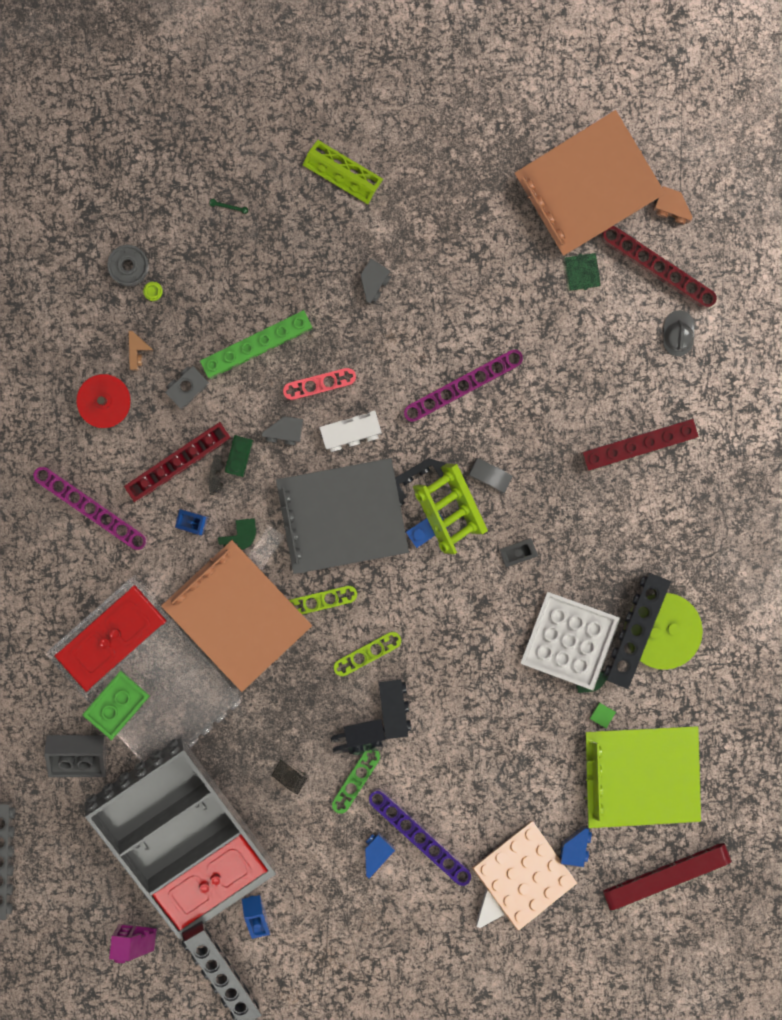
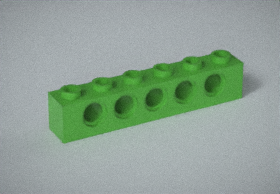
[200,310,313,379]

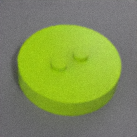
[624,593,703,670]

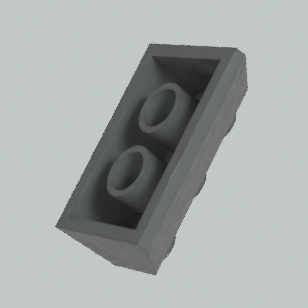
[44,735,106,777]

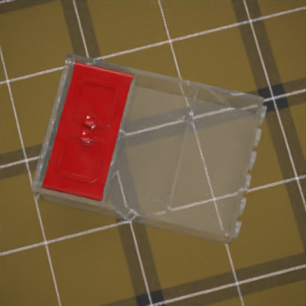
[45,575,243,762]

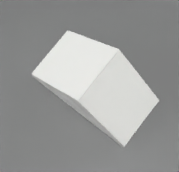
[476,888,504,928]

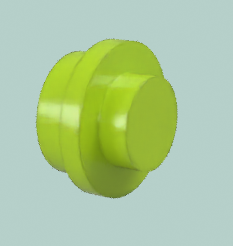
[143,282,163,301]

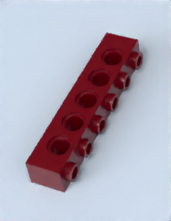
[581,419,699,471]
[124,422,232,502]

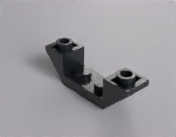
[395,458,449,505]

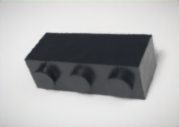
[378,678,412,739]

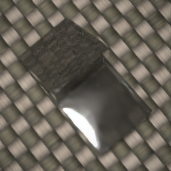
[271,759,307,795]

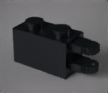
[330,719,387,755]

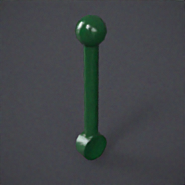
[209,199,248,214]

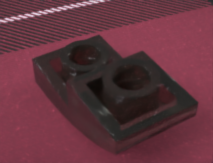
[209,454,225,496]

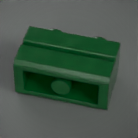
[225,435,254,477]

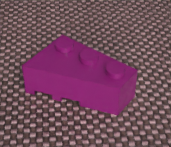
[109,924,157,963]

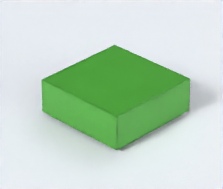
[590,702,616,729]

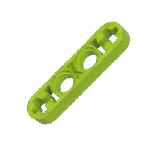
[289,586,357,614]
[334,631,401,676]

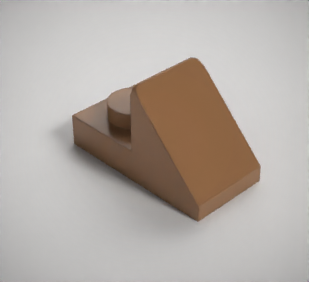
[128,331,154,371]

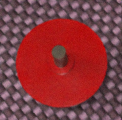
[76,374,131,428]

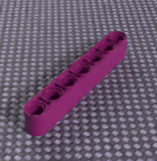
[404,349,523,422]
[33,467,148,550]

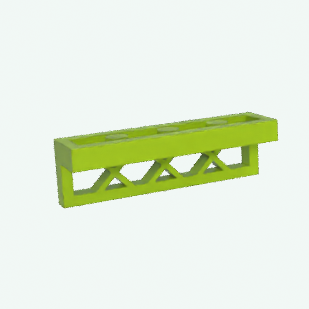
[303,140,383,204]

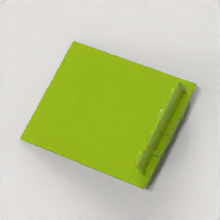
[585,726,701,828]

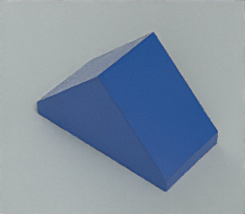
[175,509,208,536]

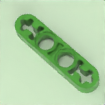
[332,750,380,814]

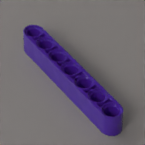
[369,788,471,886]

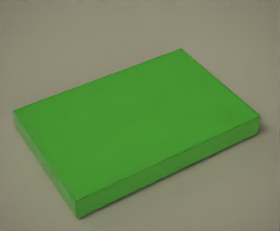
[82,670,151,740]

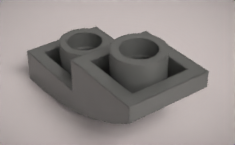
[468,458,513,493]

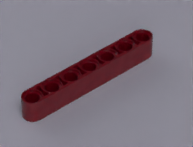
[601,226,717,308]
[603,843,732,910]

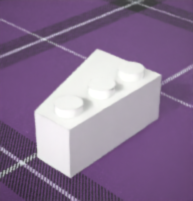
[320,411,382,452]

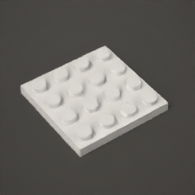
[521,592,620,690]

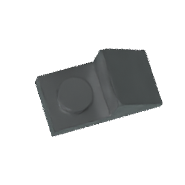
[499,538,538,567]

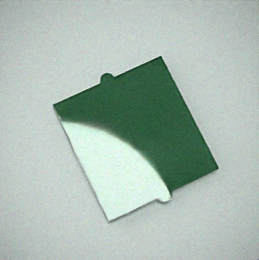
[564,253,601,291]

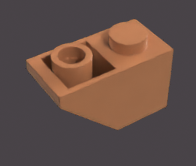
[653,186,693,224]

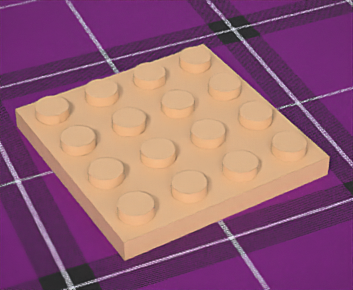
[472,821,577,931]

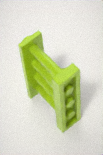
[413,464,488,554]

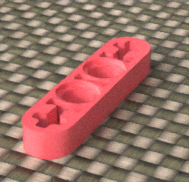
[283,368,356,400]

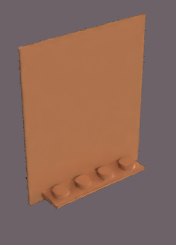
[515,110,665,256]
[161,540,312,692]

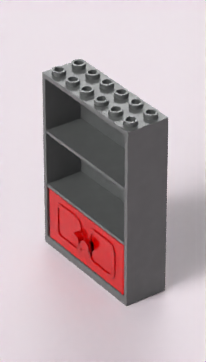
[84,737,276,940]

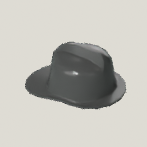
[663,310,695,356]

